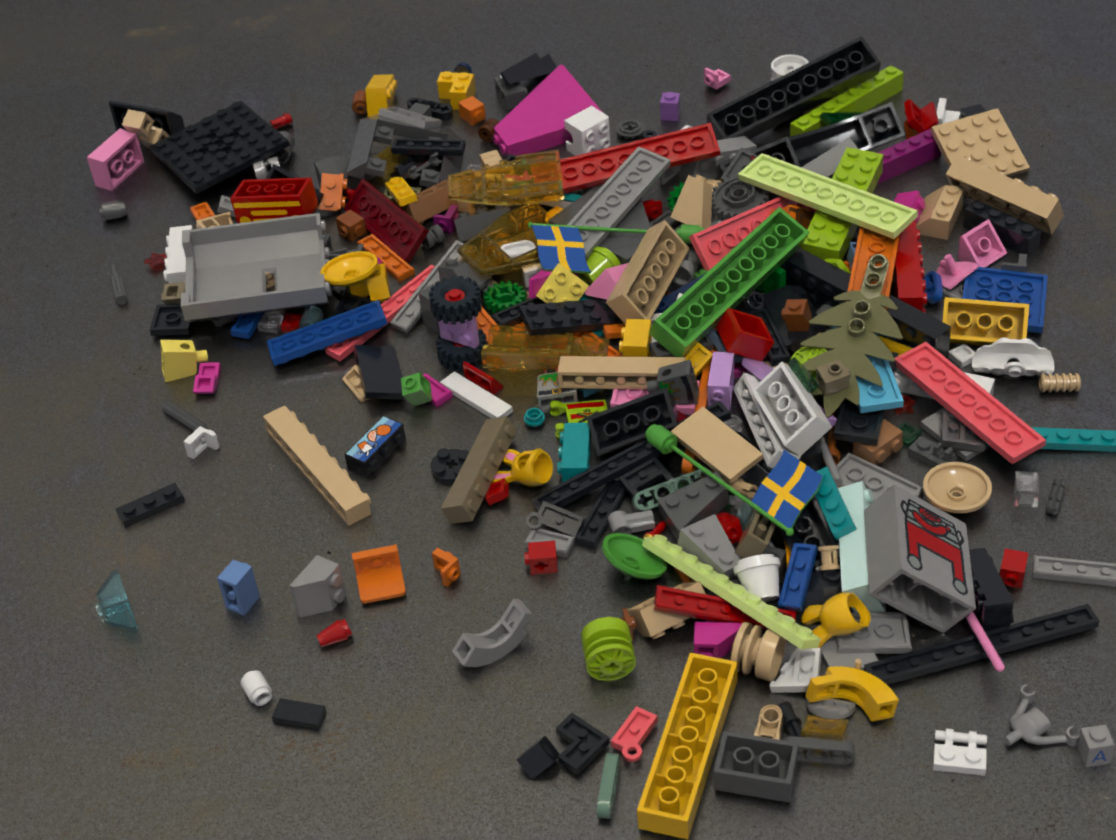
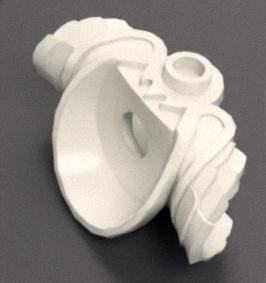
[972,338,1054,377]

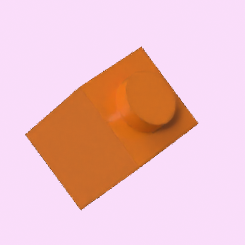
[458,96,486,125]

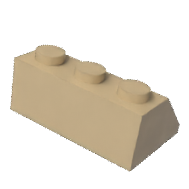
[916,185,964,240]
[627,581,705,639]

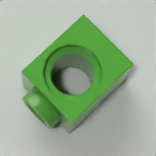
[401,372,432,406]

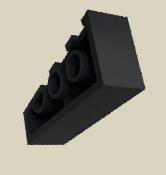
[969,548,1014,632]

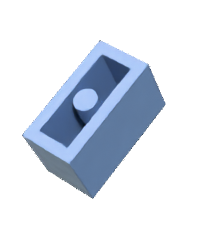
[217,559,260,616]

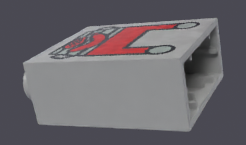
[864,484,976,633]

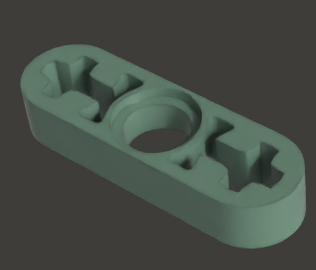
[597,753,620,819]

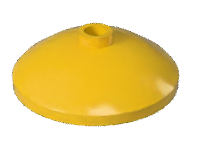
[320,251,378,287]

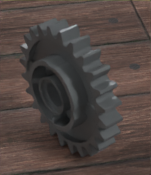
[712,175,771,220]

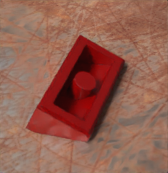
[463,361,504,395]

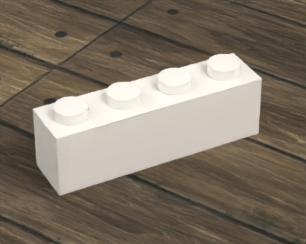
[164,225,193,283]

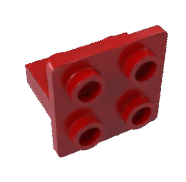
[904,98,939,139]

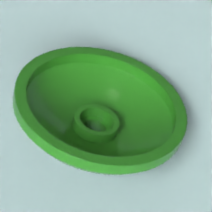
[602,533,667,580]

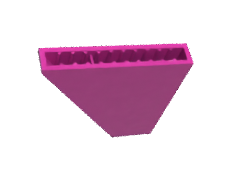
[493,64,603,157]

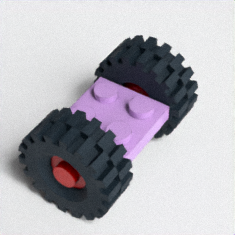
[429,276,488,372]

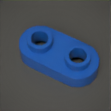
[923,271,943,305]

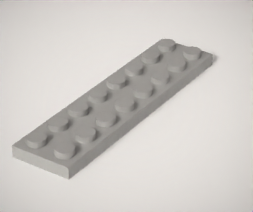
[567,146,670,259]

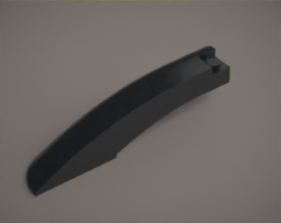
[719,102,906,173]

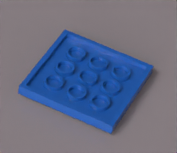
[962,267,1048,333]

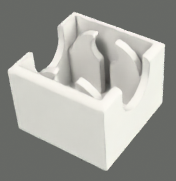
[564,106,611,156]

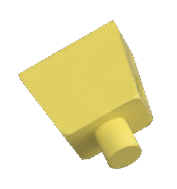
[160,340,208,382]

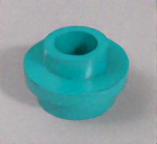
[524,408,545,427]

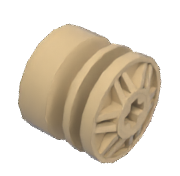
[731,622,786,682]

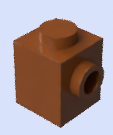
[336,210,367,242]
[781,299,812,332]

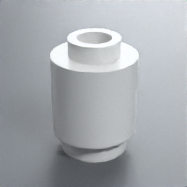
[240,670,272,706]

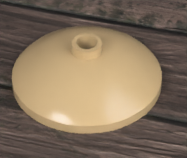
[923,462,992,513]

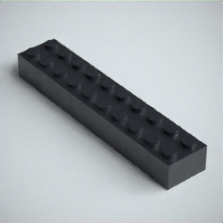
[707,36,881,140]
[780,248,951,358]

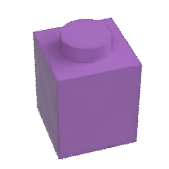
[660,92,681,121]

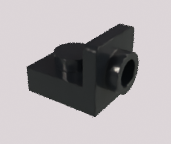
[389,154,417,178]

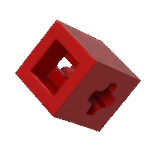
[524,540,558,575]
[1000,548,1028,589]

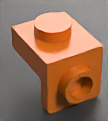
[432,547,461,587]

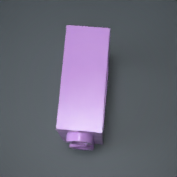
[708,352,735,411]

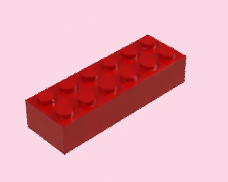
[892,222,927,313]

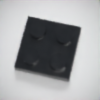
[150,304,193,336]

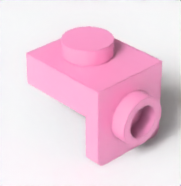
[704,68,731,90]

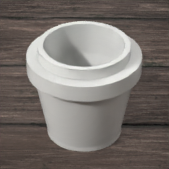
[733,554,781,603]

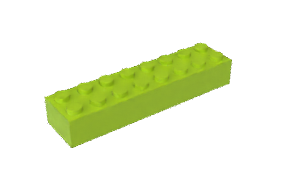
[801,147,884,260]

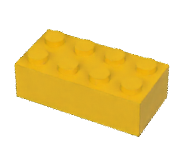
[942,297,1029,346]

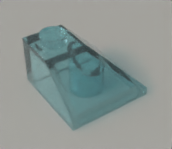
[95,570,139,632]

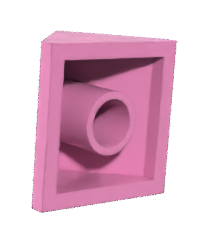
[958,219,1007,267]

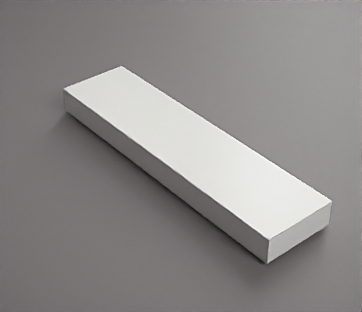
[440,371,513,419]

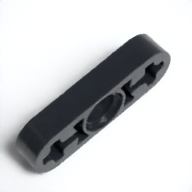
[407,98,453,120]

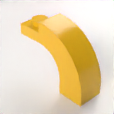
[806,666,899,722]

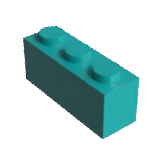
[557,423,591,483]

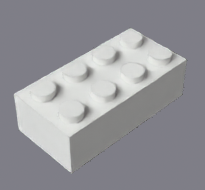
[751,362,832,456]

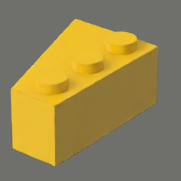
[365,74,398,117]

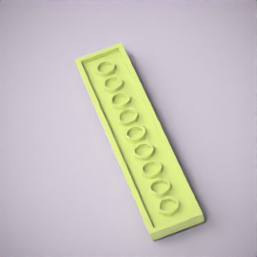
[738,153,918,239]

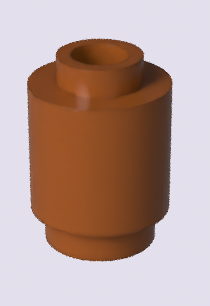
[352,90,367,115]

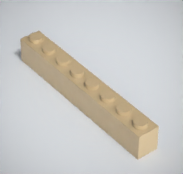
[263,405,371,526]

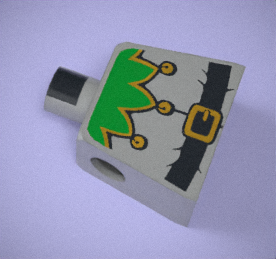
[537,368,578,412]

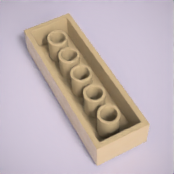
[946,155,1064,235]
[606,220,689,324]

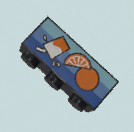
[344,416,406,478]

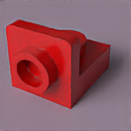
[642,199,662,221]

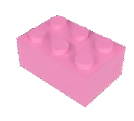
[87,129,144,191]

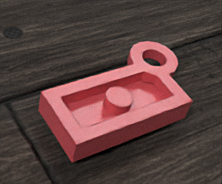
[611,706,658,762]

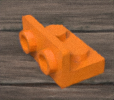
[319,173,347,213]

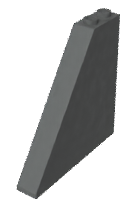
[548,184,650,265]

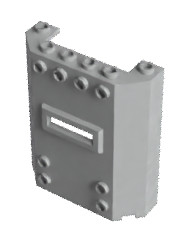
[181,213,333,322]

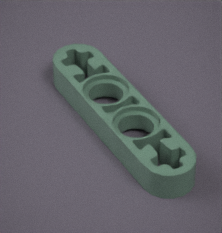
[632,469,711,512]

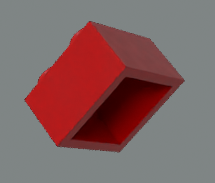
[716,308,775,362]

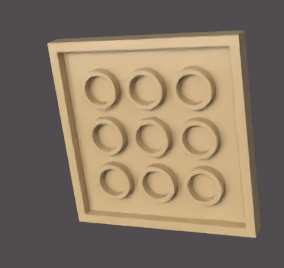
[930,108,1030,177]

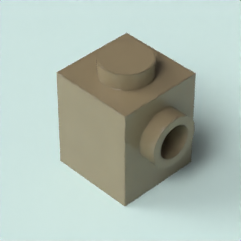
[816,359,851,396]

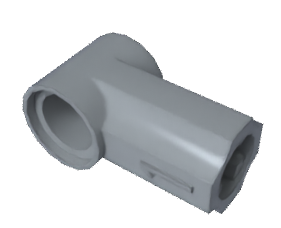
[608,510,655,535]

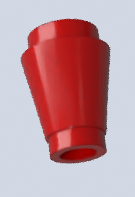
[316,619,353,647]

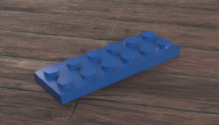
[267,300,388,366]

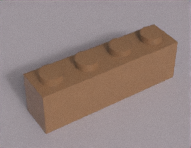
[401,176,457,224]

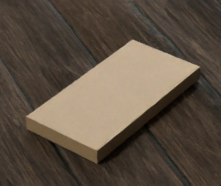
[671,407,763,484]

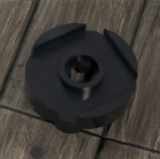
[431,448,469,485]

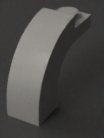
[452,598,532,667]

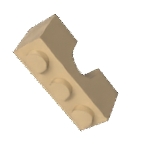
[122,109,170,149]

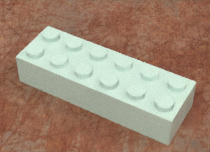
[838,481,886,613]

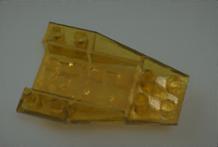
[457,201,547,275]

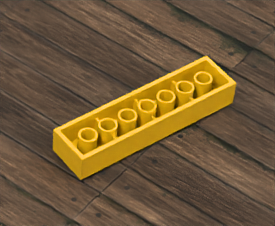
[637,653,738,840]

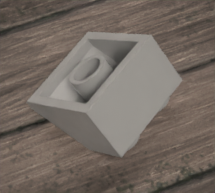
[290,555,346,617]

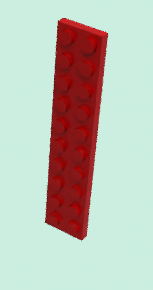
[531,123,720,200]

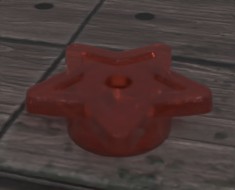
[144,252,167,270]
[893,395,916,416]

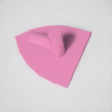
[936,254,980,290]

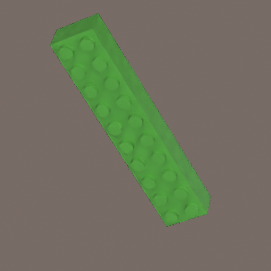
[649,207,810,357]

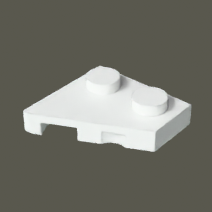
[770,648,822,693]

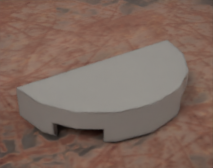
[806,698,856,719]

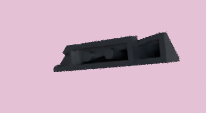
[498,53,557,84]

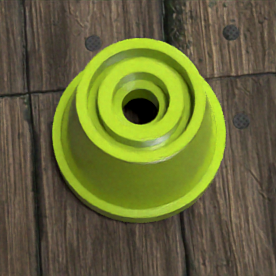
[578,246,621,286]

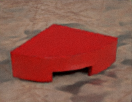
[281,314,306,332]

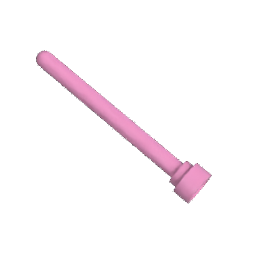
[965,611,1005,672]

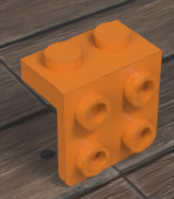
[352,544,406,604]

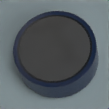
[454,62,472,74]

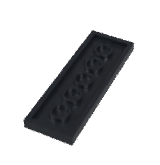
[519,299,624,336]
[834,352,899,445]

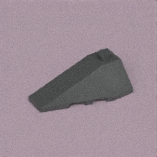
[314,153,387,197]

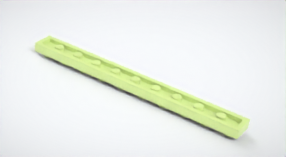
[642,535,821,650]

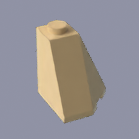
[670,174,712,229]

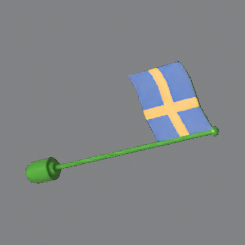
[528,221,705,274]
[645,424,823,536]

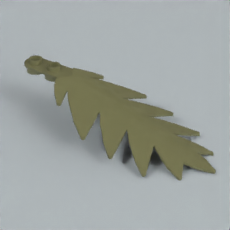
[796,254,903,418]

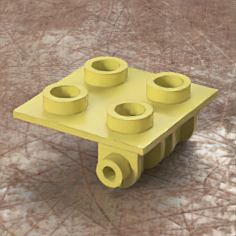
[536,263,589,303]

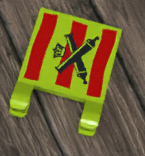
[550,399,608,439]

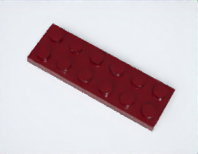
[343,179,429,263]

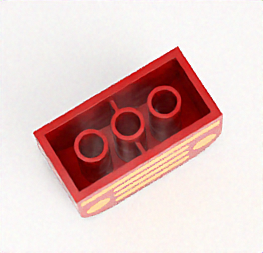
[230,177,318,223]

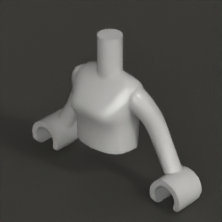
[1004,684,1080,747]

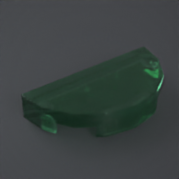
[788,358,819,393]

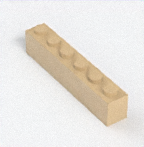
[557,356,686,389]

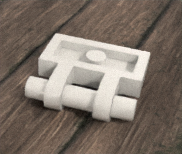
[933,728,987,776]

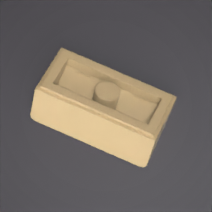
[342,364,371,402]

